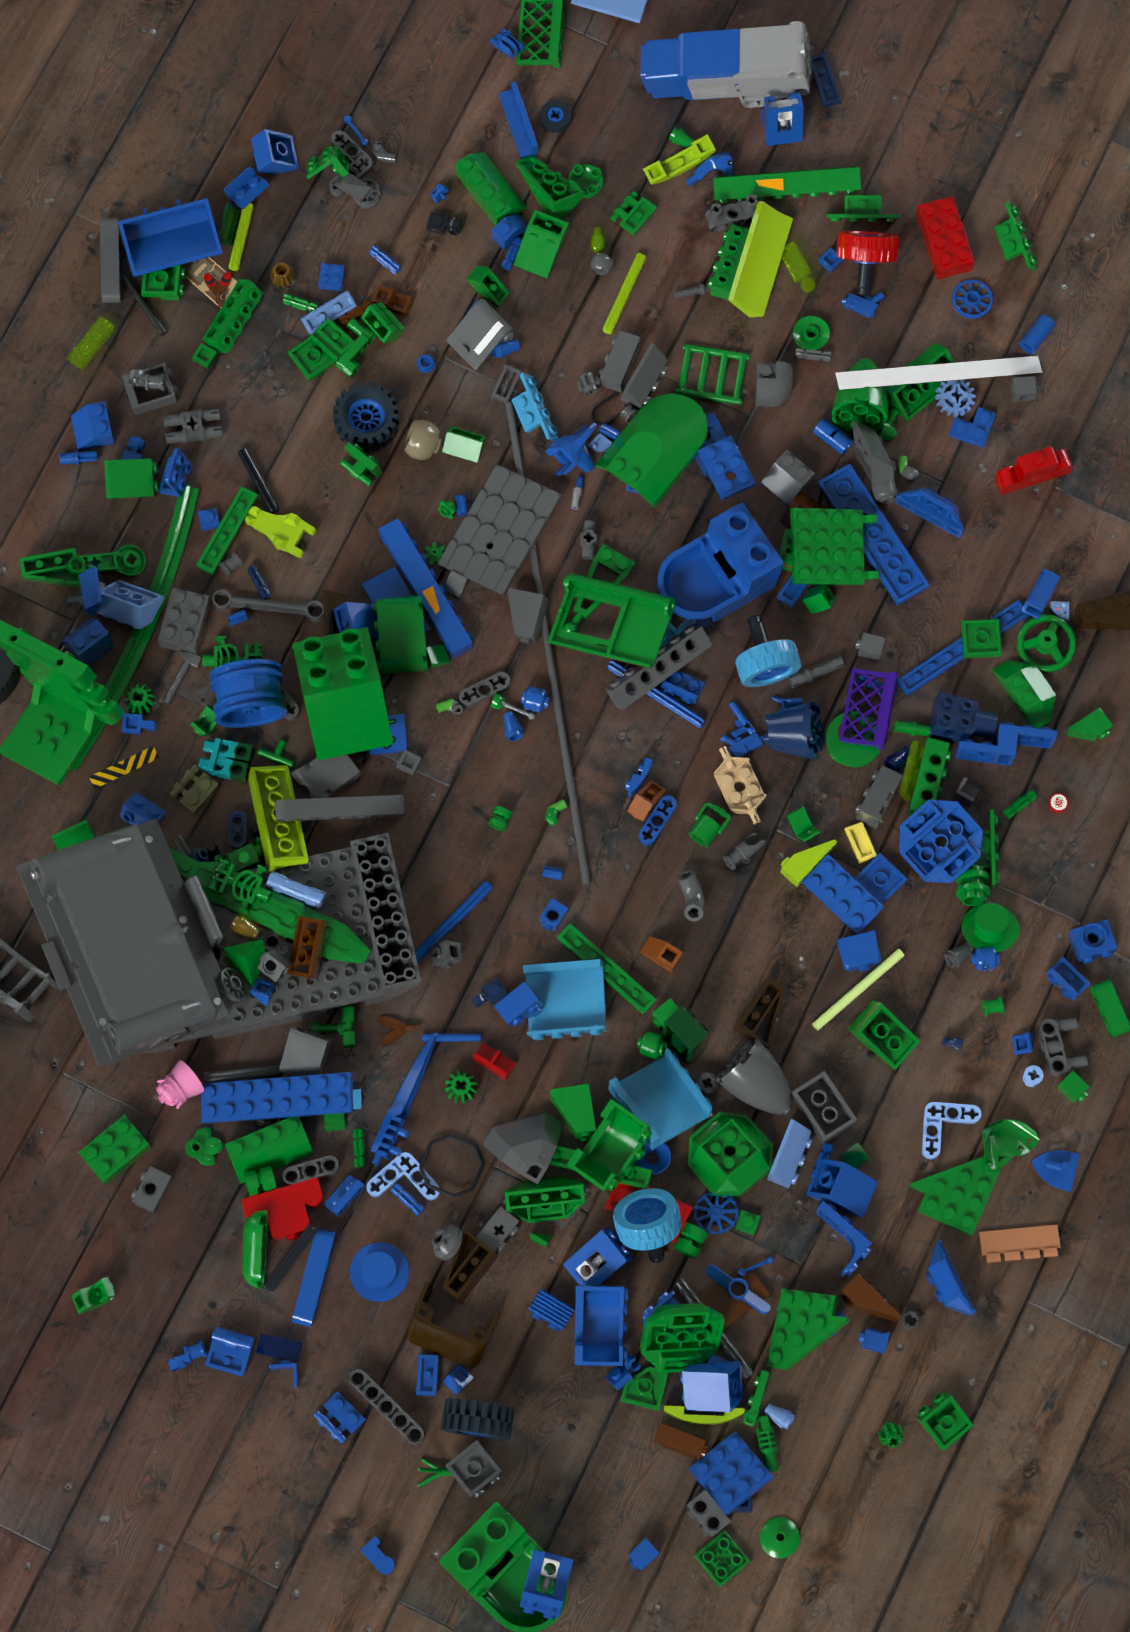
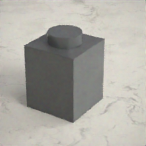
[855,632,885,661]

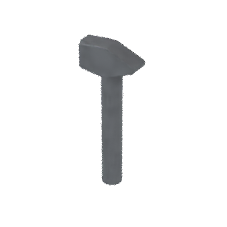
[163,652,202,704]

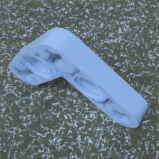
[922,1102,981,1160]
[366,1152,440,1201]

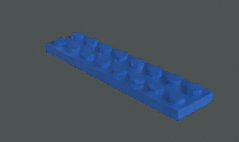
[818,464,930,606]
[201,1072,353,1124]

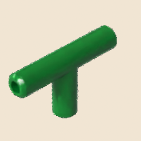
[257,739,295,768]

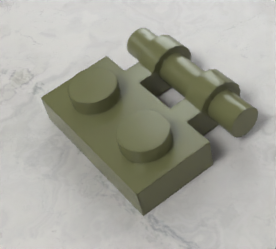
[169,765,219,814]

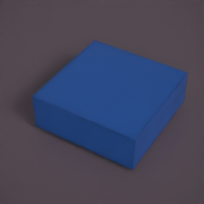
[818,247,844,273]

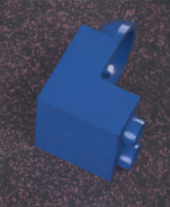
[657,502,784,624]

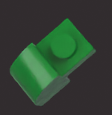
[72,1277,115,1314]

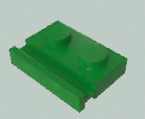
[310,318,355,362]

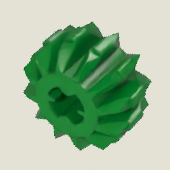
[123,683,156,715]
[445,1070,478,1104]

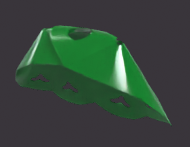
[982,1118,1040,1169]

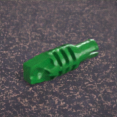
[756,1415,779,1472]

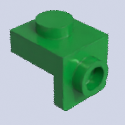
[190,705,218,736]

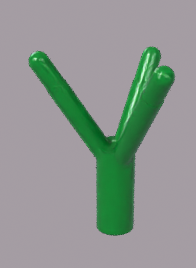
[417,1458,453,1487]

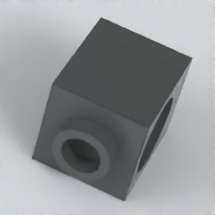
[1011,376,1039,402]
[258,949,293,982]

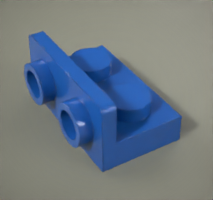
[224,166,269,209]
[661,671,705,704]
[324,1175,365,1217]

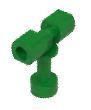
[311,1007,356,1048]

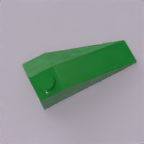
[515,155,585,219]

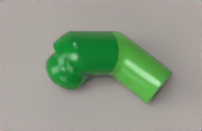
[545,799,567,826]

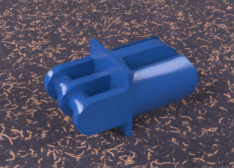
[490,29,524,59]

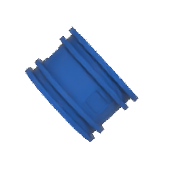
[209,659,287,728]

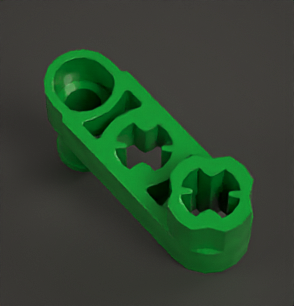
[336,318,376,378]

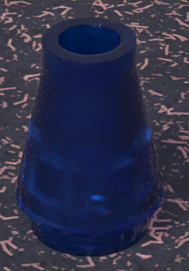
[884,746,912,772]

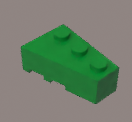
[19,548,81,588]

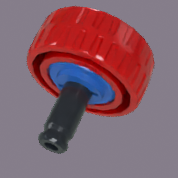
[837,230,899,296]

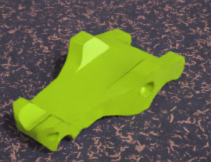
[245,506,317,558]

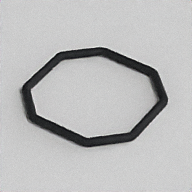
[419,1134,484,1198]

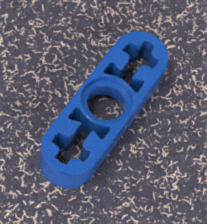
[639,795,677,846]

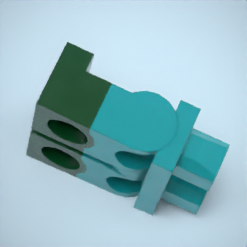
[198,738,255,785]

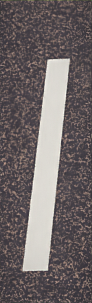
[835,356,1042,390]

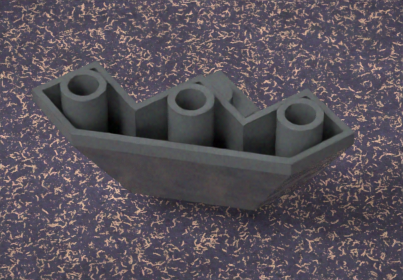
[482,1112,563,1184]

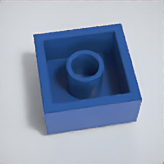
[318,263,345,291]

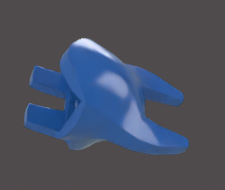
[545,423,597,476]

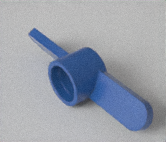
[705,1265,770,1314]

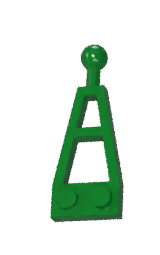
[563,544,636,633]

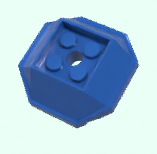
[899,800,984,883]

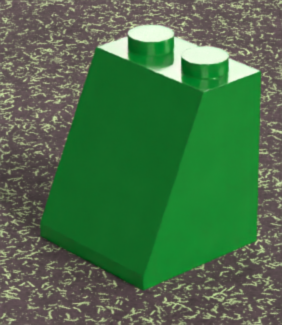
[104,459,158,499]
[550,1084,596,1142]

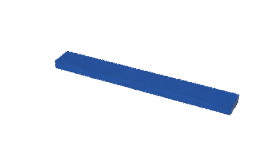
[897,600,1030,697]

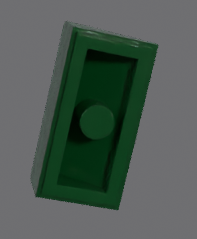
[218,203,241,246]

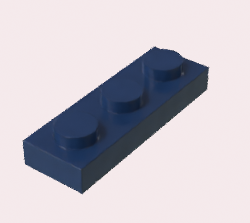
[810,53,841,108]

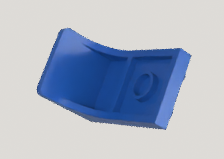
[815,1201,872,1277]

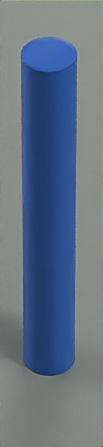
[422,1033,481,1042]

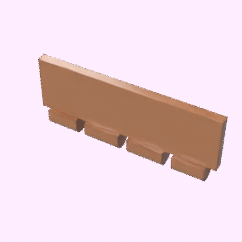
[979,1225,1061,1263]

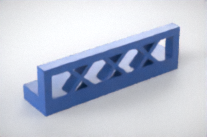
[499,82,538,159]

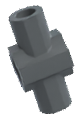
[580,520,597,560]

